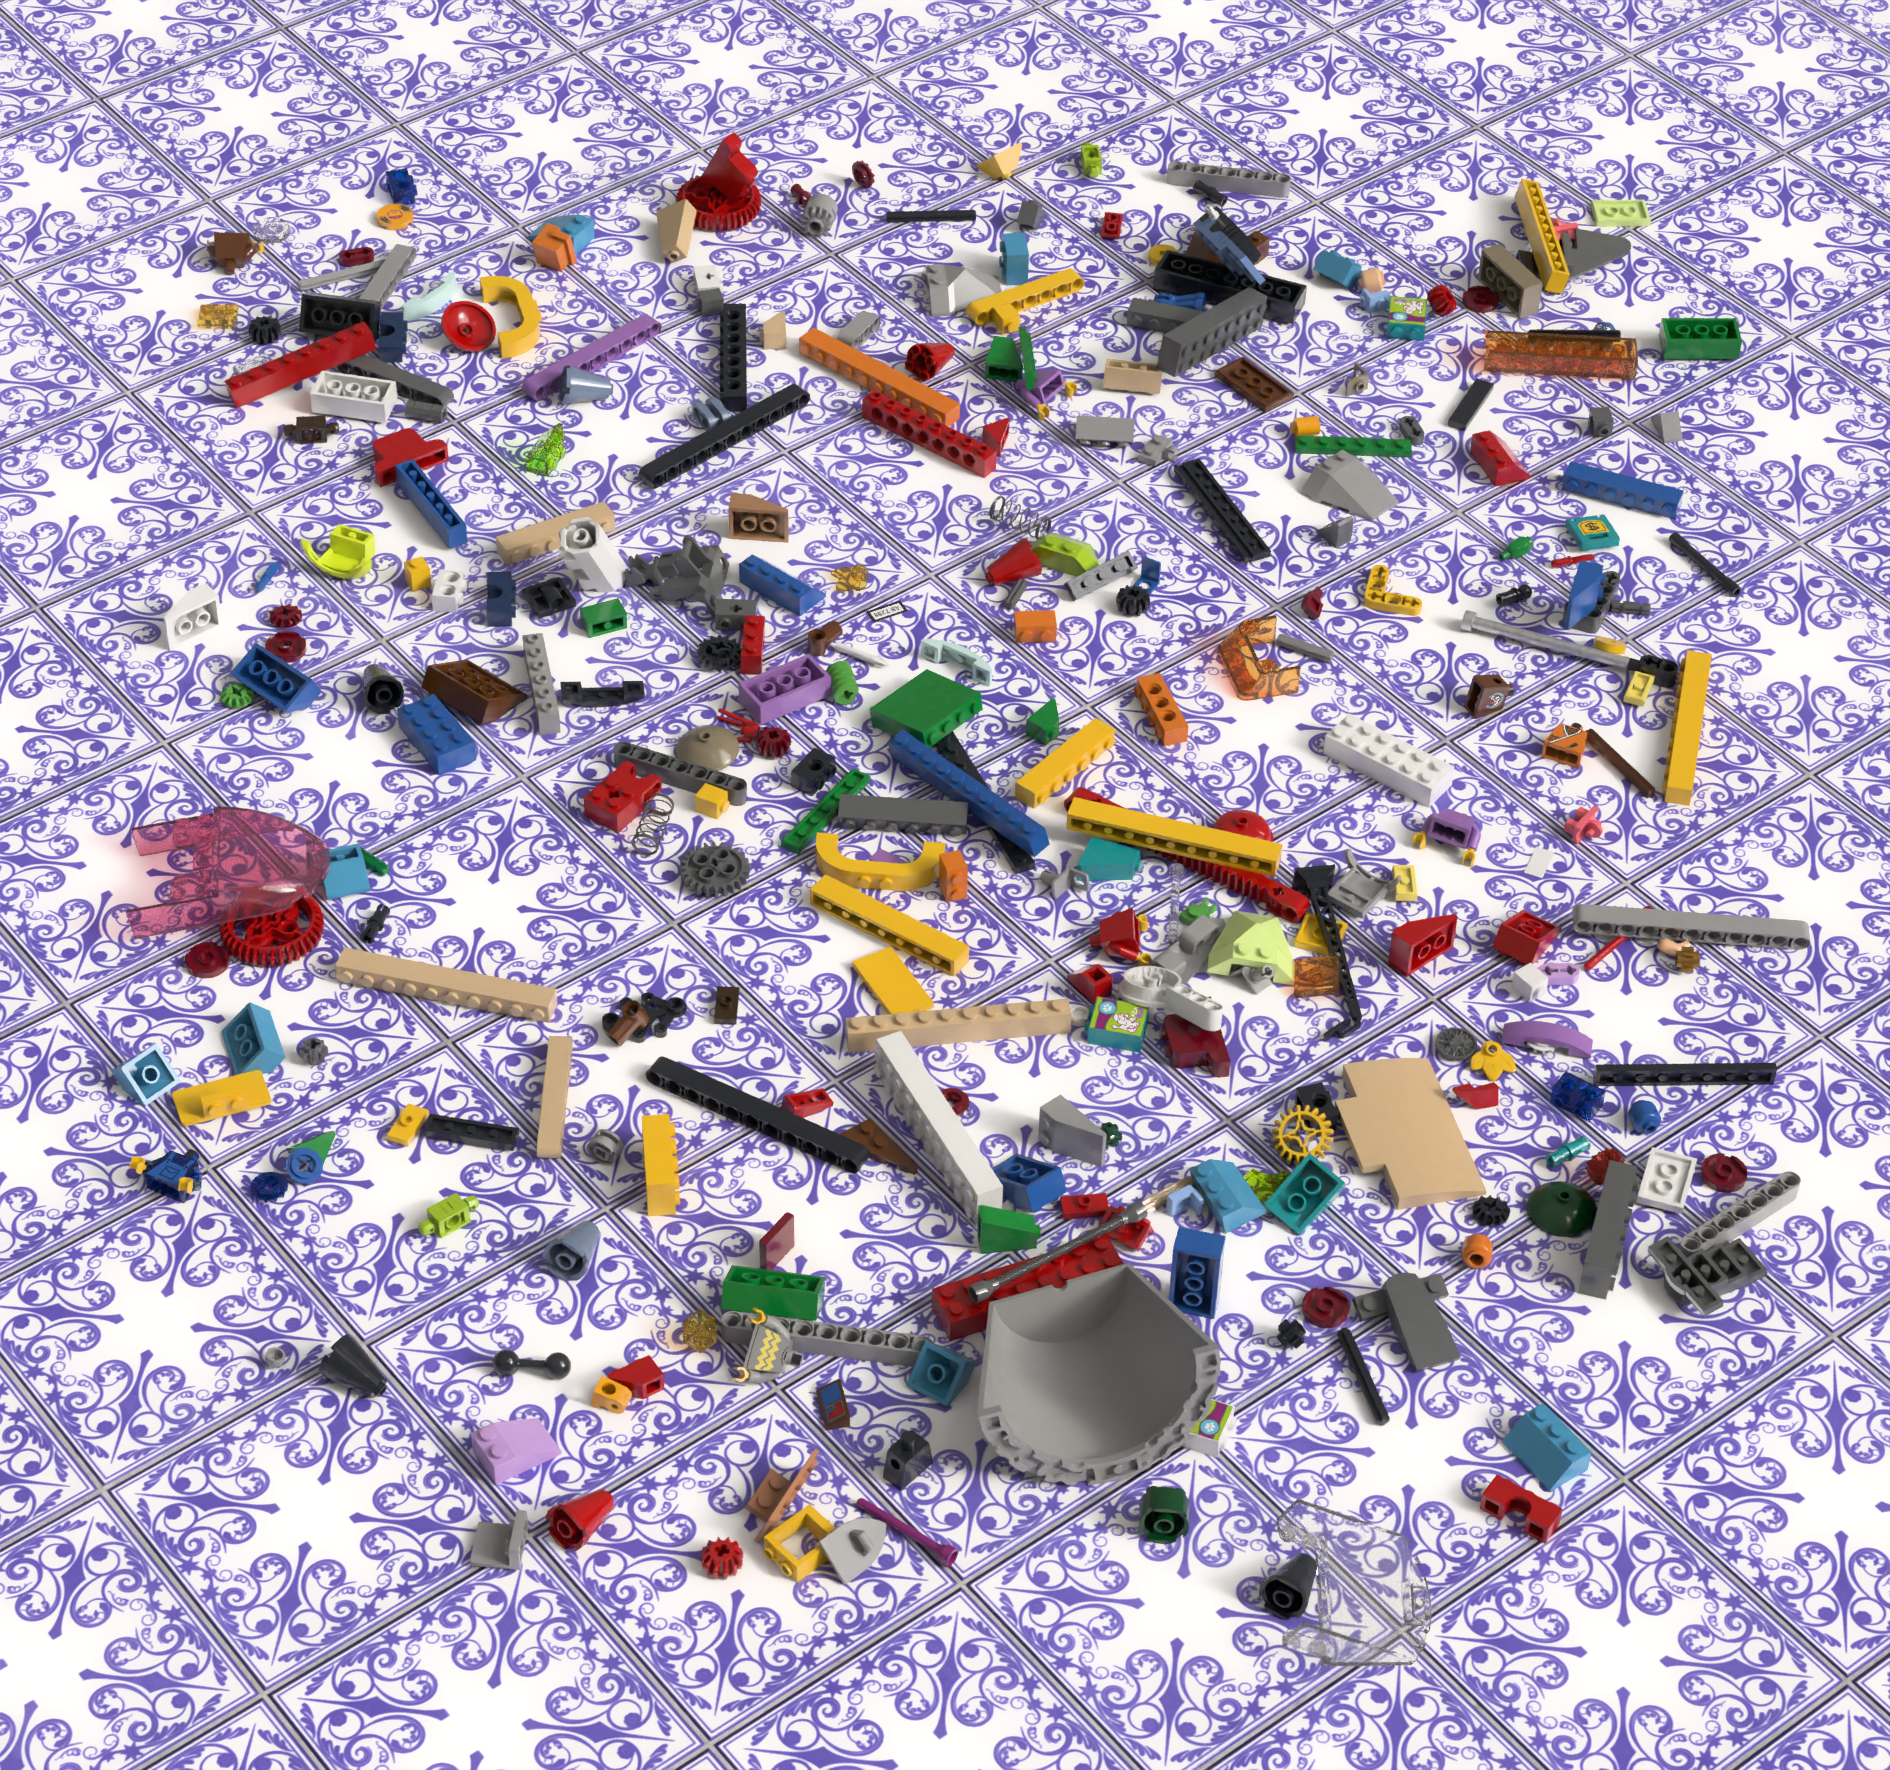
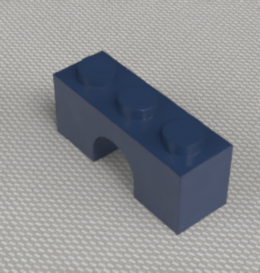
[378,313,408,363]
[486,571,516,627]

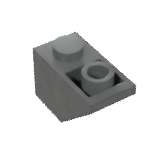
[1017,200,1047,230]

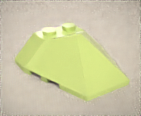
[1207,911,1296,986]

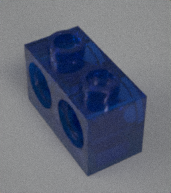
[385,168,418,205]
[1550,1071,1606,1122]

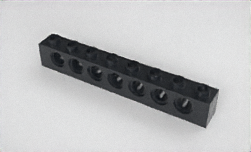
[720,304,747,412]

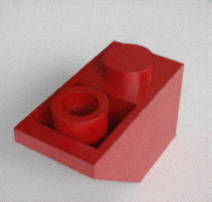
[1067,964,1113,1004]
[607,1355,665,1399]

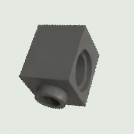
[1588,407,1614,437]

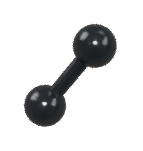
[492,1349,571,1380]

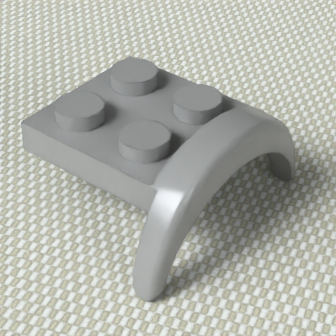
[1328,848,1401,919]

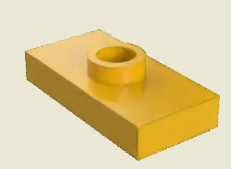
[387,1103,429,1147]

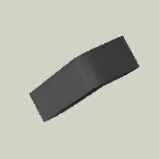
[1562,571,1620,634]

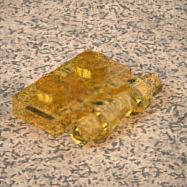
[197,304,239,329]

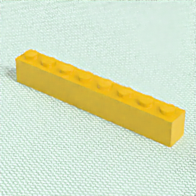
[810,874,969,977]

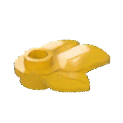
[1470,1041,1516,1082]

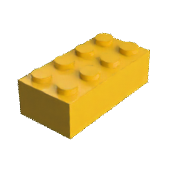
[642,1114,680,1216]

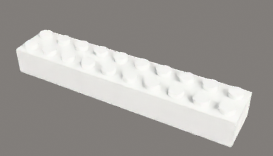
[874,1031,1003,1226]

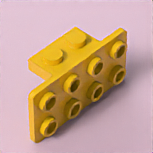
[172,1070,272,1126]

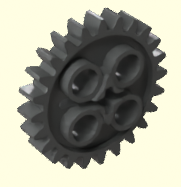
[680,841,750,898]

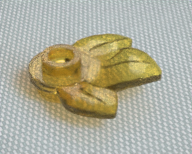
[831,564,869,592]

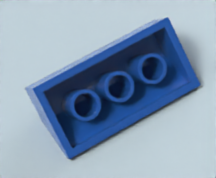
[739,554,826,617]
[230,643,322,713]

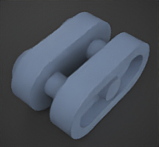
[692,397,732,431]

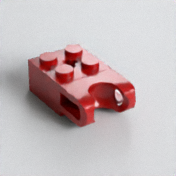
[583,761,662,833]

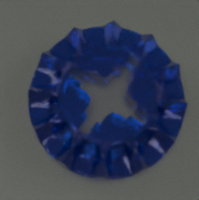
[250,1172,288,1203]

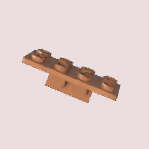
[745,1448,819,1543]

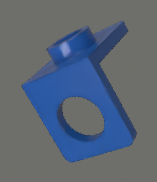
[1135,556,1161,595]

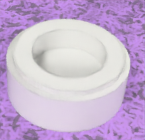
[1070,1005,1090,1027]

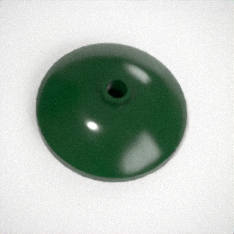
[1527,1181,1597,1237]

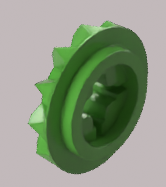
[220,682,254,708]

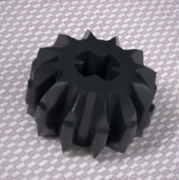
[249,316,281,345]
[1116,584,1150,617]

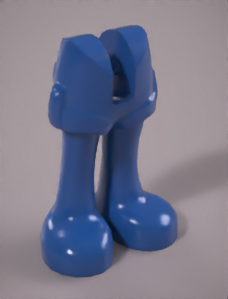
[1153,292,1206,311]

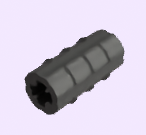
[405,400,447,423]

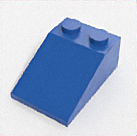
[1564,560,1606,630]
[992,1153,1067,1213]

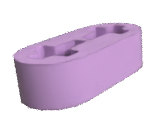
[1538,963,1580,985]

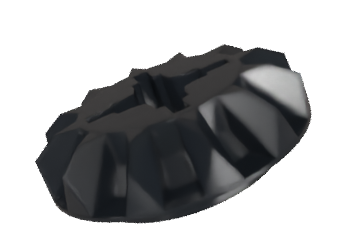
[1472,1195,1510,1226]

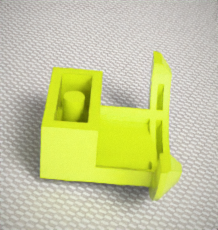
[300,524,375,580]

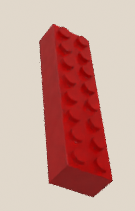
[932,1235,1124,1341]

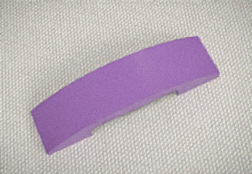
[1501,1021,1593,1059]

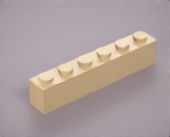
[496,501,615,566]

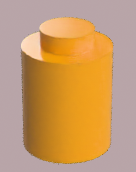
[1290,416,1320,436]

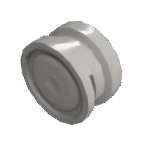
[587,1129,624,1165]

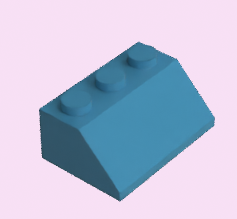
[221,1002,286,1075]
[1189,1159,1267,1234]
[1502,1403,1591,1492]

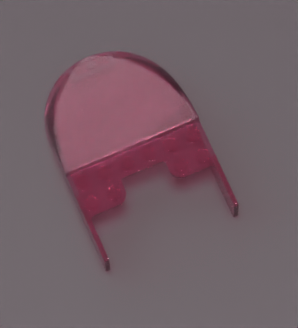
[126,806,331,939]

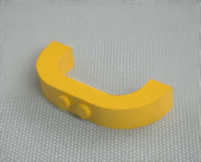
[479,276,542,359]
[816,832,946,891]

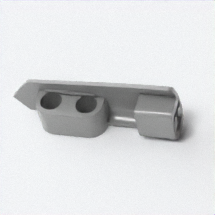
[1150,915,1226,985]

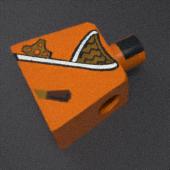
[1541,722,1588,769]

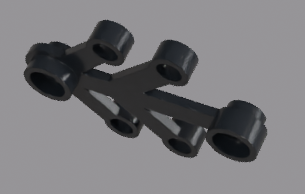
[602,992,687,1043]

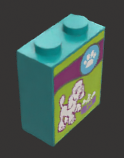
[1386,296,1427,341]
[1084,996,1150,1053]

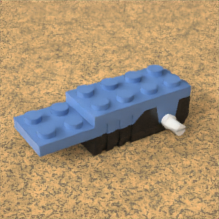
[1193,204,1265,285]

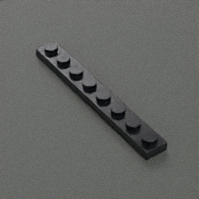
[1593,1063,1777,1087]

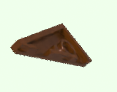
[841,1118,918,1175]

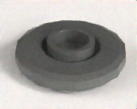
[1435,1027,1477,1061]

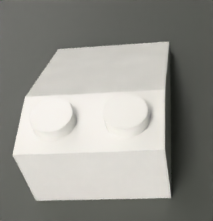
[163,583,223,651]

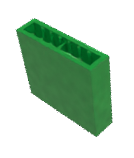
[870,669,983,747]

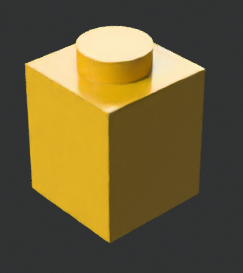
[993,303,1020,335]
[404,556,432,592]
[695,783,729,820]

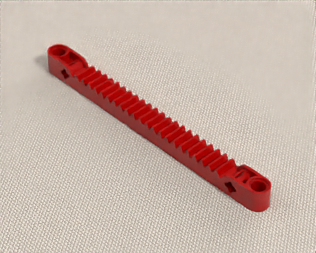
[1064,787,1311,923]

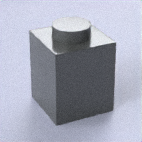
[695,288,724,317]

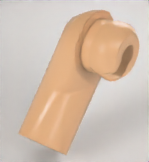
[1657,939,1691,957]

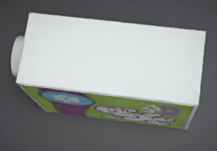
[1182,1399,1237,1458]

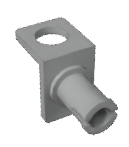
[1040,867,1090,899]
[1229,964,1275,994]

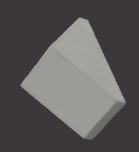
[1651,411,1682,443]

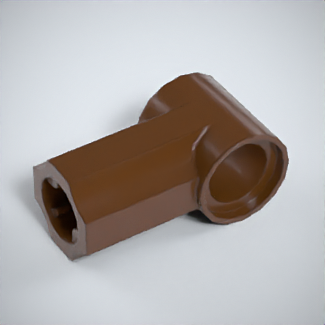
[808,620,843,656]
[606,1000,650,1047]

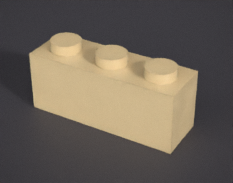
[1103,358,1163,394]

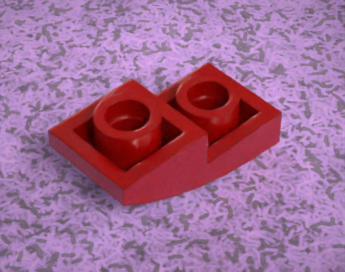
[1101,212,1123,239]

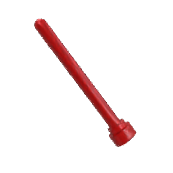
[1583,906,1653,971]

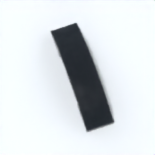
[560,681,645,707]

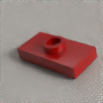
[1060,1193,1109,1220]

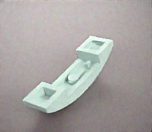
[401,271,456,322]
[921,639,992,687]

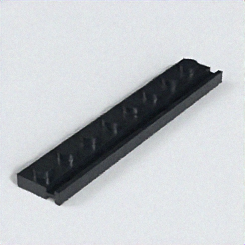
[1174,458,1271,564]

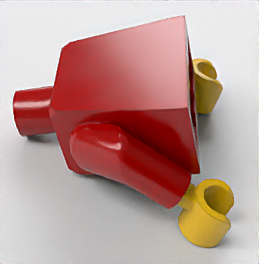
[1089,908,1151,966]

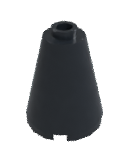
[362,664,404,714]
[319,1334,388,1398]
[1259,1553,1317,1620]

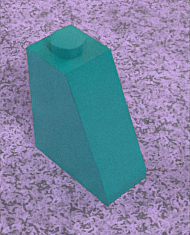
[1076,837,1143,881]

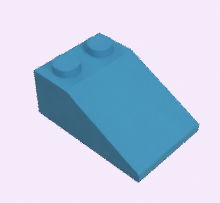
[528,214,595,255]

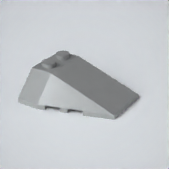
[1301,449,1399,521]

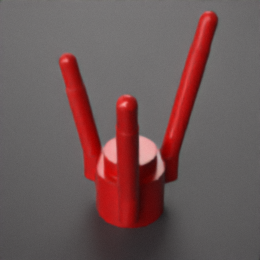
[717,708,760,743]

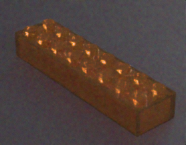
[1483,330,1638,380]

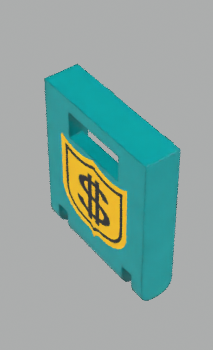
[1566,514,1620,551]

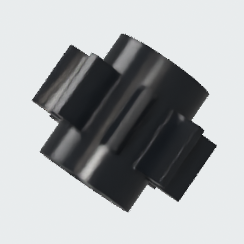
[1276,1319,1306,1349]

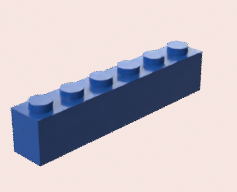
[395,459,468,549]
[1562,461,1684,519]

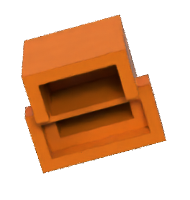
[532,223,577,272]

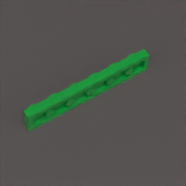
[1018,326,1037,390]
[1295,435,1412,458]

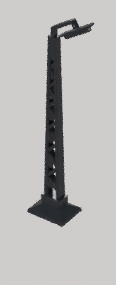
[1291,864,1362,1042]

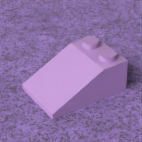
[471,1418,562,1485]

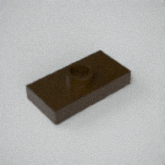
[714,986,740,1025]

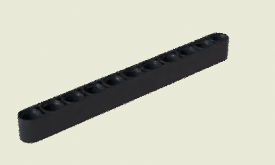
[638,384,810,489]
[645,1056,870,1174]

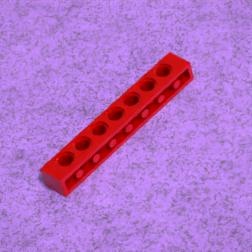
[862,390,997,478]

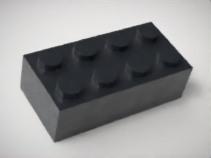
[299,292,381,340]

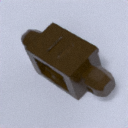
[284,415,339,444]

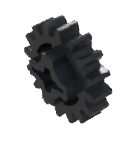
[697,635,741,672]

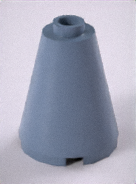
[560,365,614,404]
[543,1221,600,1281]

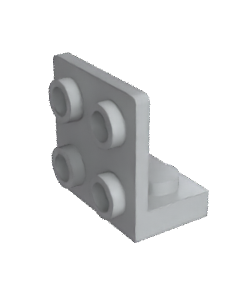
[470,1510,528,1570]

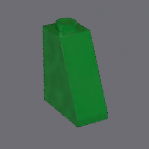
[985,336,1023,383]
[977,1205,1041,1254]

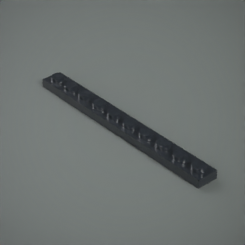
[935,731,1035,874]

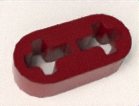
[339,247,374,267]

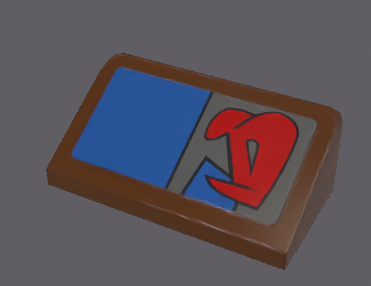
[816,1379,850,1430]

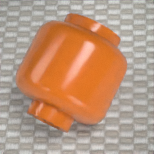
[1461,1234,1493,1269]

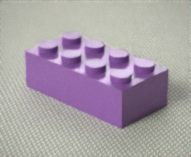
[738,654,831,725]

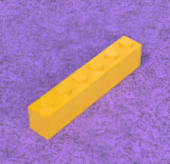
[1015,718,1115,809]

